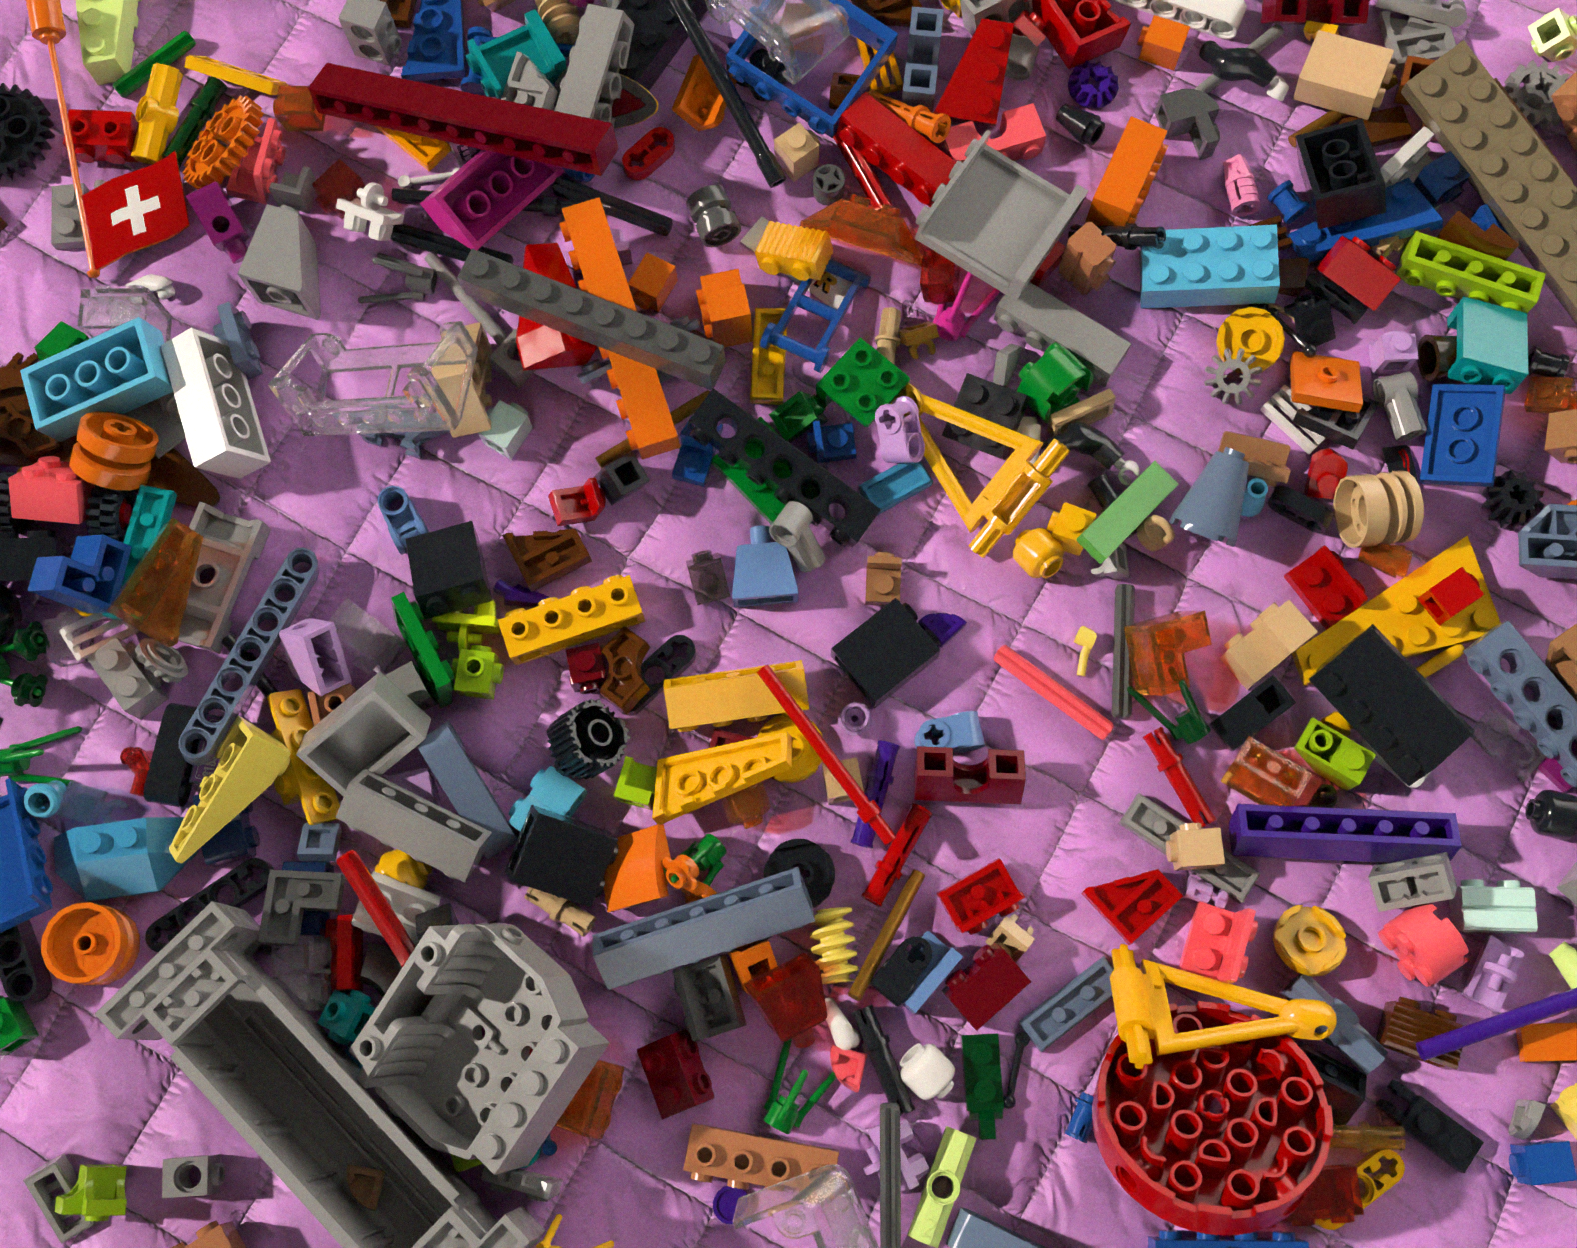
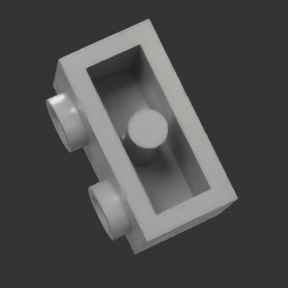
[87,637,169,720]

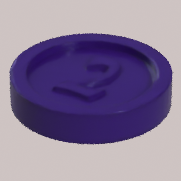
[713,1186,750,1224]

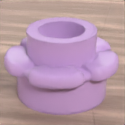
[838,702,872,736]

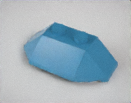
[54,817,199,902]

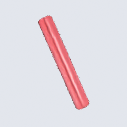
[994,645,1114,740]

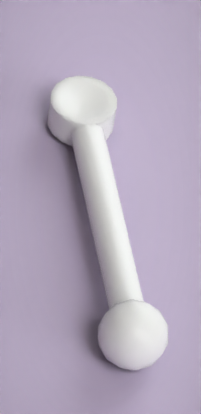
[398,168,460,189]

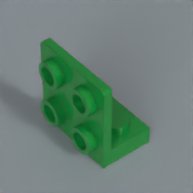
[816,337,910,427]

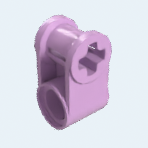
[875,396,925,463]

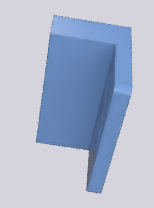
[902,931,963,1014]

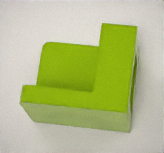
[614,756,657,810]

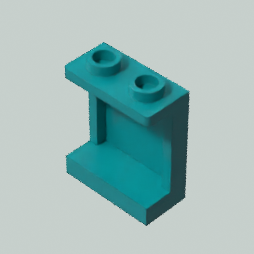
[465,9,566,99]
[1447,296,1528,394]

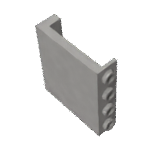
[915,130,1088,301]

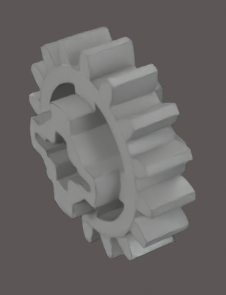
[1504,60,1570,130]

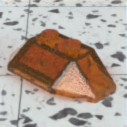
[799,194,929,267]

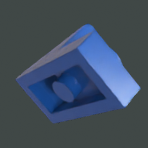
[672,416,723,487]

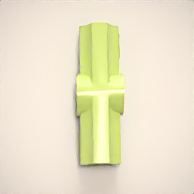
[907,1126,977,1248]

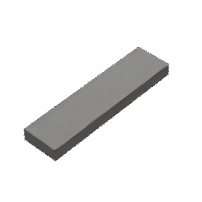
[1118,793,1261,904]

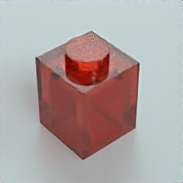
[311,159,365,219]
[920,250,960,304]

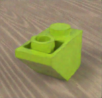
[1294,717,1376,791]

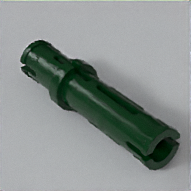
[161,76,227,167]

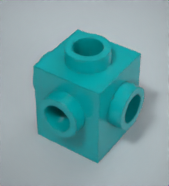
[317,989,376,1046]

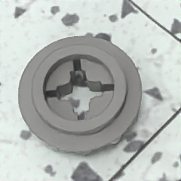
[135,638,188,683]

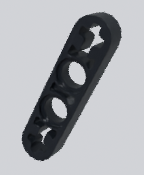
[145,858,274,952]

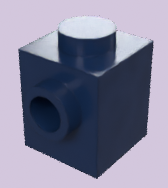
[1413,151,1471,208]

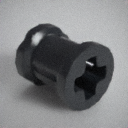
[1528,346,1569,384]

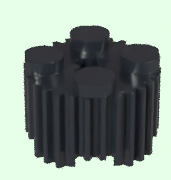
[547,699,631,780]

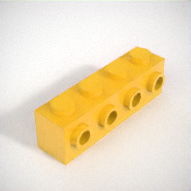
[498,575,645,666]
[663,660,809,732]

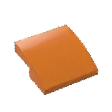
[604,824,671,912]

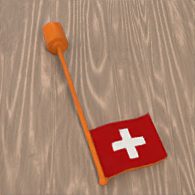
[25,0,190,278]

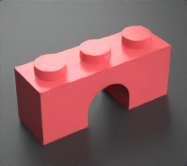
[940,103,1046,163]

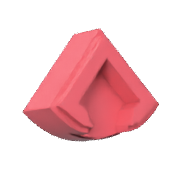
[830,1045,867,1093]

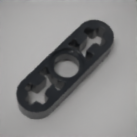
[617,635,696,715]

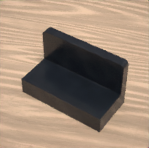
[1297,1041,1367,1127]

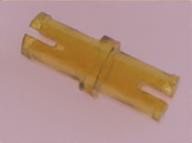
[1329,1122,1406,1153]

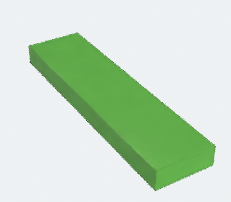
[1076,461,1179,564]

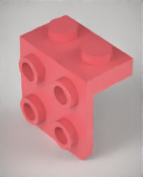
[226,117,286,205]

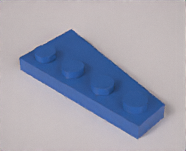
[1288,177,1443,263]

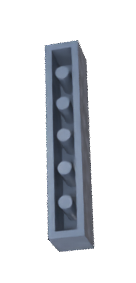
[592,867,815,990]

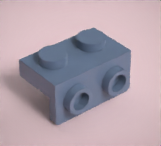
[213,302,263,380]

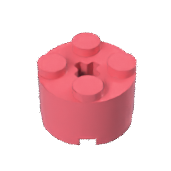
[1378,903,1469,987]

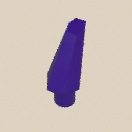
[493,579,550,607]

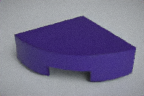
[918,613,967,648]

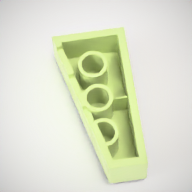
[76,0,142,85]

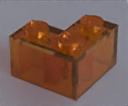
[1124,610,1212,696]

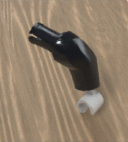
[1199,40,1289,101]
[1041,422,1139,486]

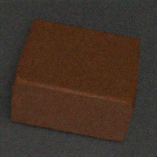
[829,72,861,110]
[1278,258,1309,297]

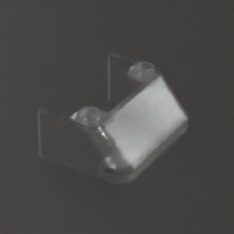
[733,1164,879,1248]

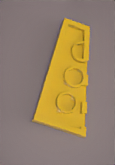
[652,731,793,825]

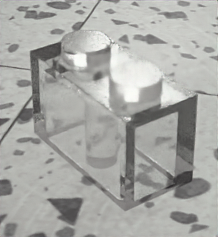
[328,598,407,676]

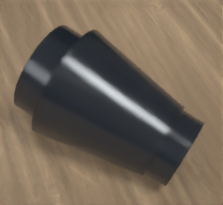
[1056,103,1105,146]

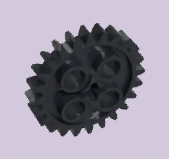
[0,83,55,181]

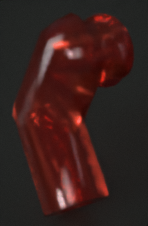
[120,746,151,797]

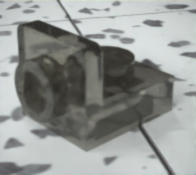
[686,550,731,606]

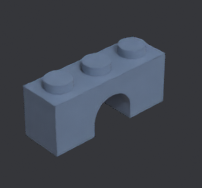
[902,6,944,113]

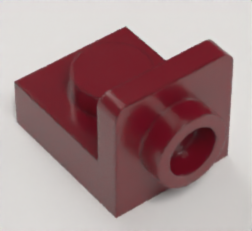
[566,642,607,694]

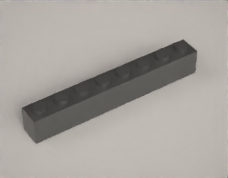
[457,249,726,390]

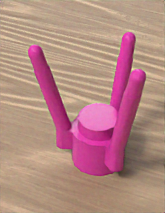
[932,272,1000,342]

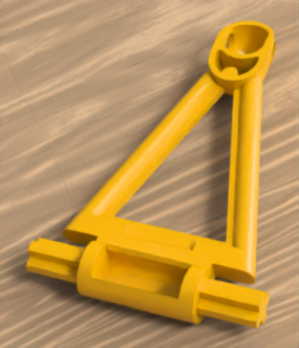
[890,383,1070,558]
[1110,944,1337,1069]

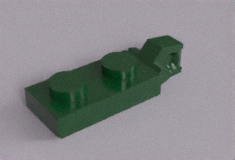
[960,1033,1004,1140]

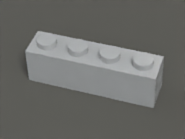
[993,282,1131,387]
[336,769,492,883]

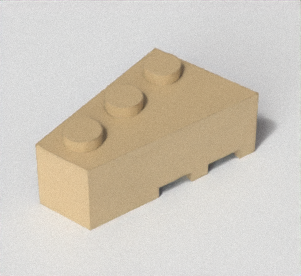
[427,322,492,438]

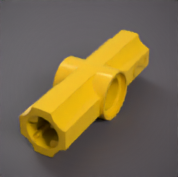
[131,63,183,165]

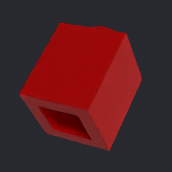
[1417,567,1485,626]

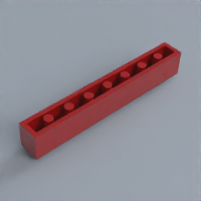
[836,92,1066,287]

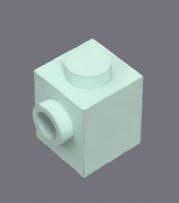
[478,400,533,460]

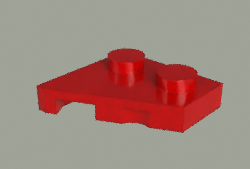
[1081,869,1183,945]

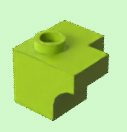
[54,1164,127,1221]

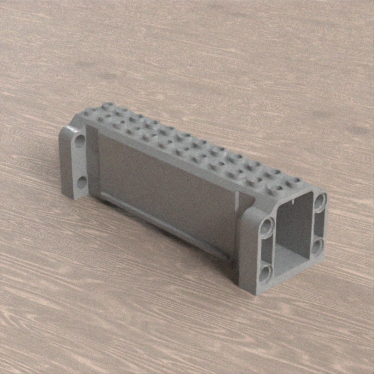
[95,901,546,1248]

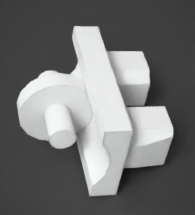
[336,182,404,241]

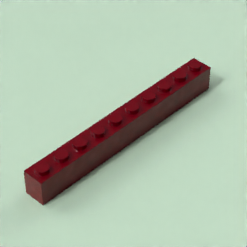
[308,63,619,176]

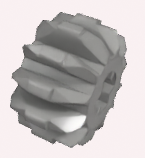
[1204,348,1262,405]

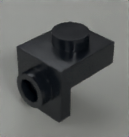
[1284,294,1336,349]

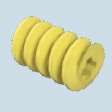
[809,907,859,985]

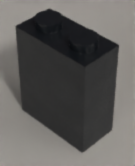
[406,521,492,619]
[831,598,940,709]
[504,805,618,907]

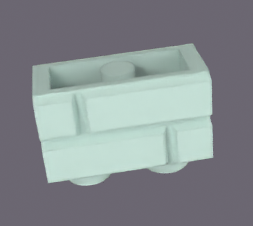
[1449,879,1538,934]

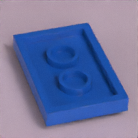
[1420,384,1506,487]

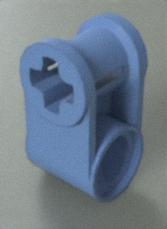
[377,486,429,555]
[914,711,985,753]

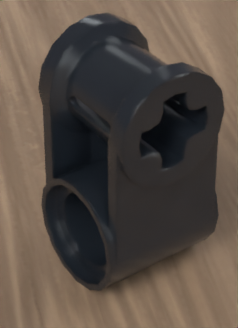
[869,936,932,1007]

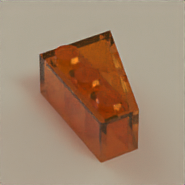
[106,517,204,648]

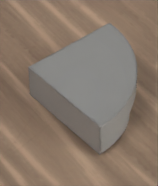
[993,344,1022,386]
[1508,1099,1546,1140]

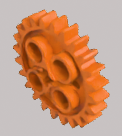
[182,96,264,190]

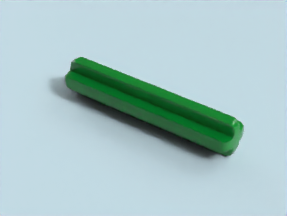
[113,31,196,98]

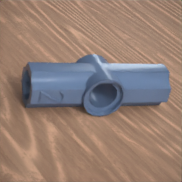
[1281,974,1388,1075]

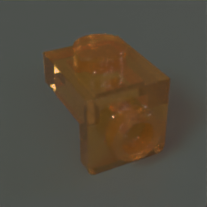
[1524,376,1577,413]

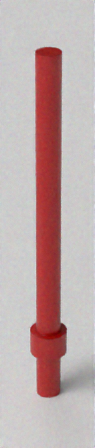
[757,664,897,846]

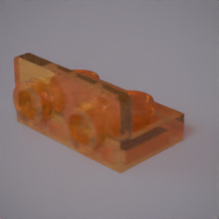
[555,1059,625,1139]

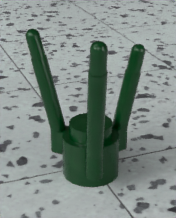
[1127,665,1211,744]

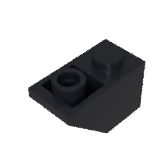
[1209,675,1297,752]

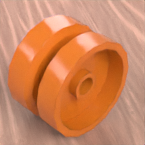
[69,411,159,491]
[41,902,140,986]

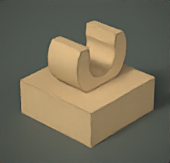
[985,914,1035,963]

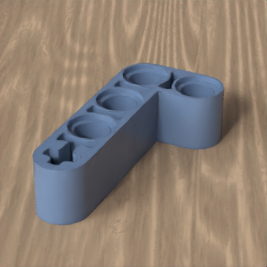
[417,721,518,860]

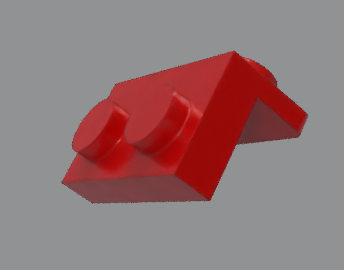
[936,858,1025,935]

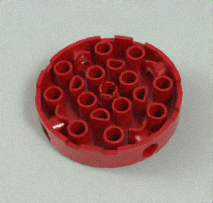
[1092,1001,1333,1236]

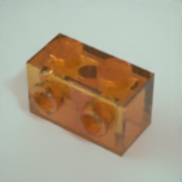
[1221,736,1313,806]

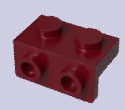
[636,1029,715,1120]

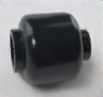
[1525,790,1577,840]

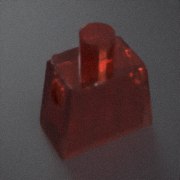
[743,952,828,1048]

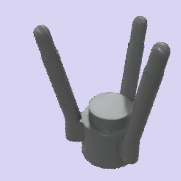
[358,253,437,303]

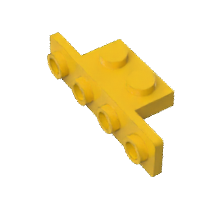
[267,689,340,825]

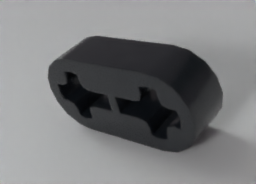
[1267,486,1334,533]

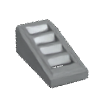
[23,1153,97,1244]

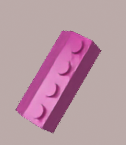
[420,150,565,250]

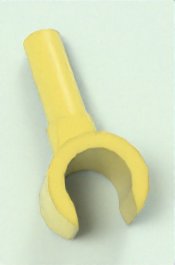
[1073,626,1097,677]

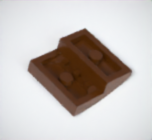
[1436,210,1520,260]

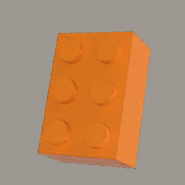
[1085,116,1168,226]

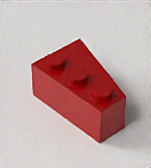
[933,18,1014,126]

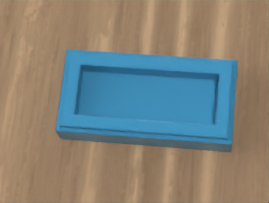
[858,461,933,516]

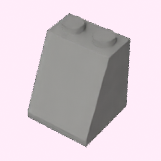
[237,204,321,320]

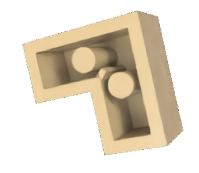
[1219,600,1318,690]

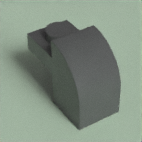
[1154,89,1220,160]

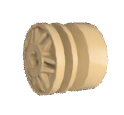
[1333,470,1424,548]

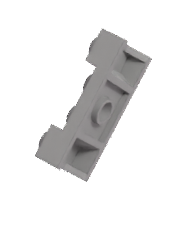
[147,502,271,654]

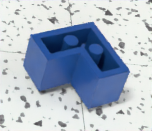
[28,535,132,613]

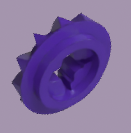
[1068,60,1119,109]

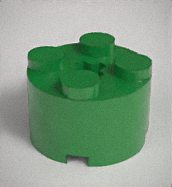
[1016,342,1094,423]

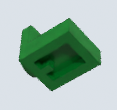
[769,391,828,443]

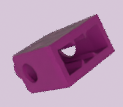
[186,181,250,264]

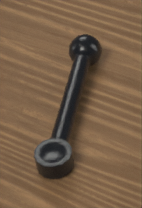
[1268,308,1317,358]
[1003,1032,1030,1109]

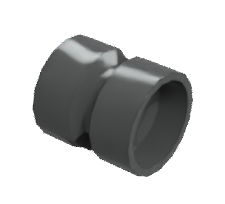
[686,185,741,248]

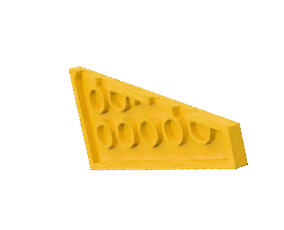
[1292,535,1501,686]

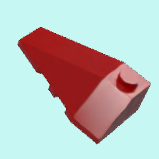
[516,243,597,371]

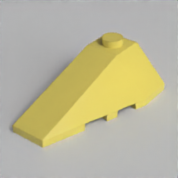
[169,716,291,864]

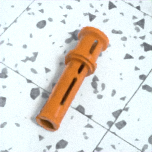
[866,90,951,143]

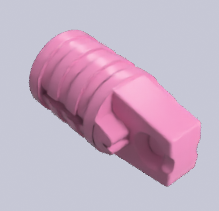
[1223,154,1261,217]

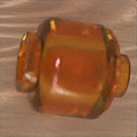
[720,781,771,829]

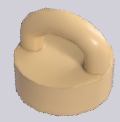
[1137,515,1175,551]

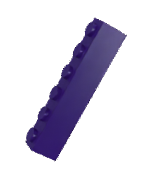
[1228,804,1462,863]

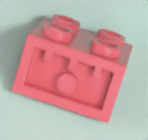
[1178,901,1258,984]

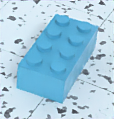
[1139,225,1280,308]
[20,317,173,442]

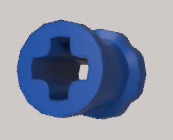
[1267,180,1311,225]

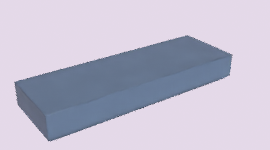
[1018,956,1114,1052]

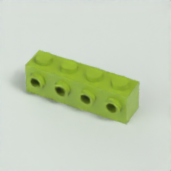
[1395,231,1546,313]

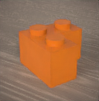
[696,269,753,348]

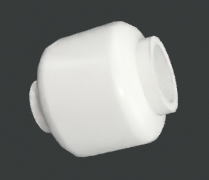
[900,1043,955,1100]

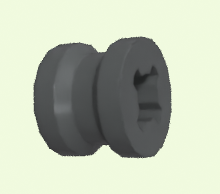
[813,164,845,206]

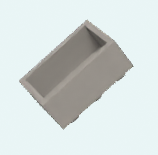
[296,672,431,797]

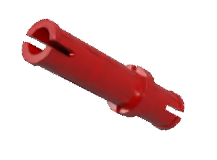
[1142,727,1217,827]
[861,803,933,907]

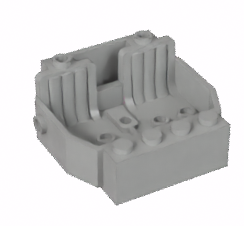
[348,923,610,1175]

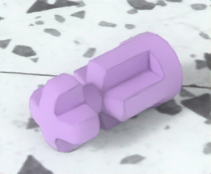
[1183,876,1229,909]

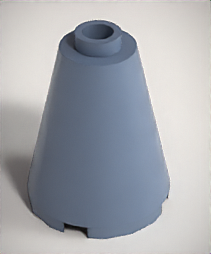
[1169,447,1249,547]

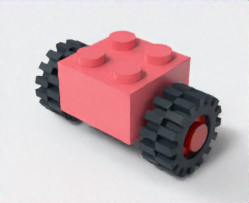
[0,456,137,543]

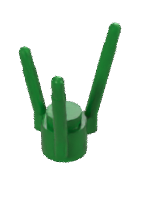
[0,726,82,787]
[763,1036,836,1134]

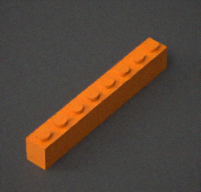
[559,197,681,460]

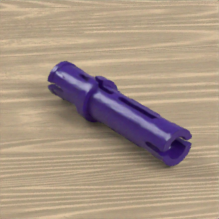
[850,740,900,849]

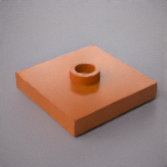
[1290,351,1363,413]

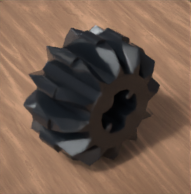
[1481,470,1545,530]

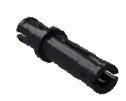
[1068,223,1166,250]
[851,1004,915,1116]

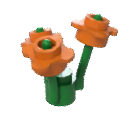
[662,834,727,904]

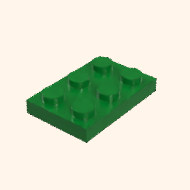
[711,416,818,525]
[391,592,455,709]

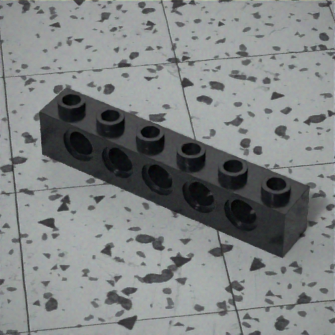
[687,388,881,547]

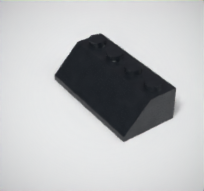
[1308,624,1475,786]

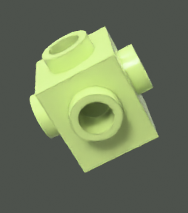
[1528,8,1577,62]

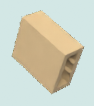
[1293,30,1396,120]

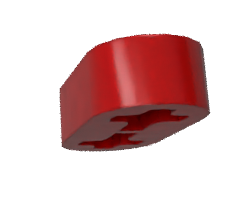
[622,127,675,181]

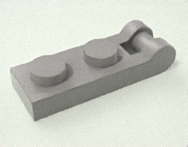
[1375,0,1467,27]

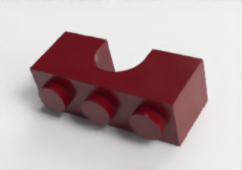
[1261,0,1370,26]
[914,746,1026,804]

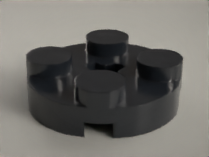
[764,839,835,909]

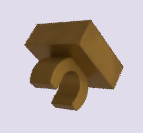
[898,321,939,359]

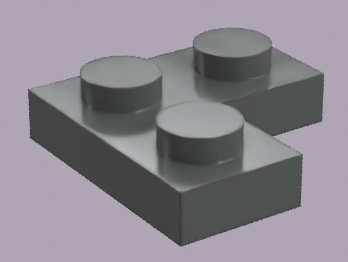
[257,869,346,947]

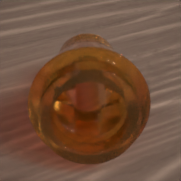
[1357,544,1413,578]

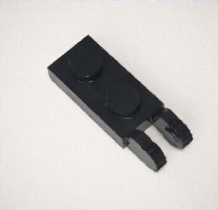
[1375,1079,1484,1173]

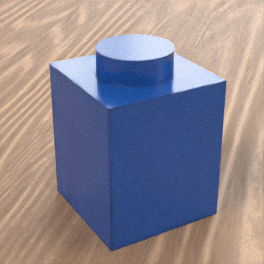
[1509,1139,1577,1185]

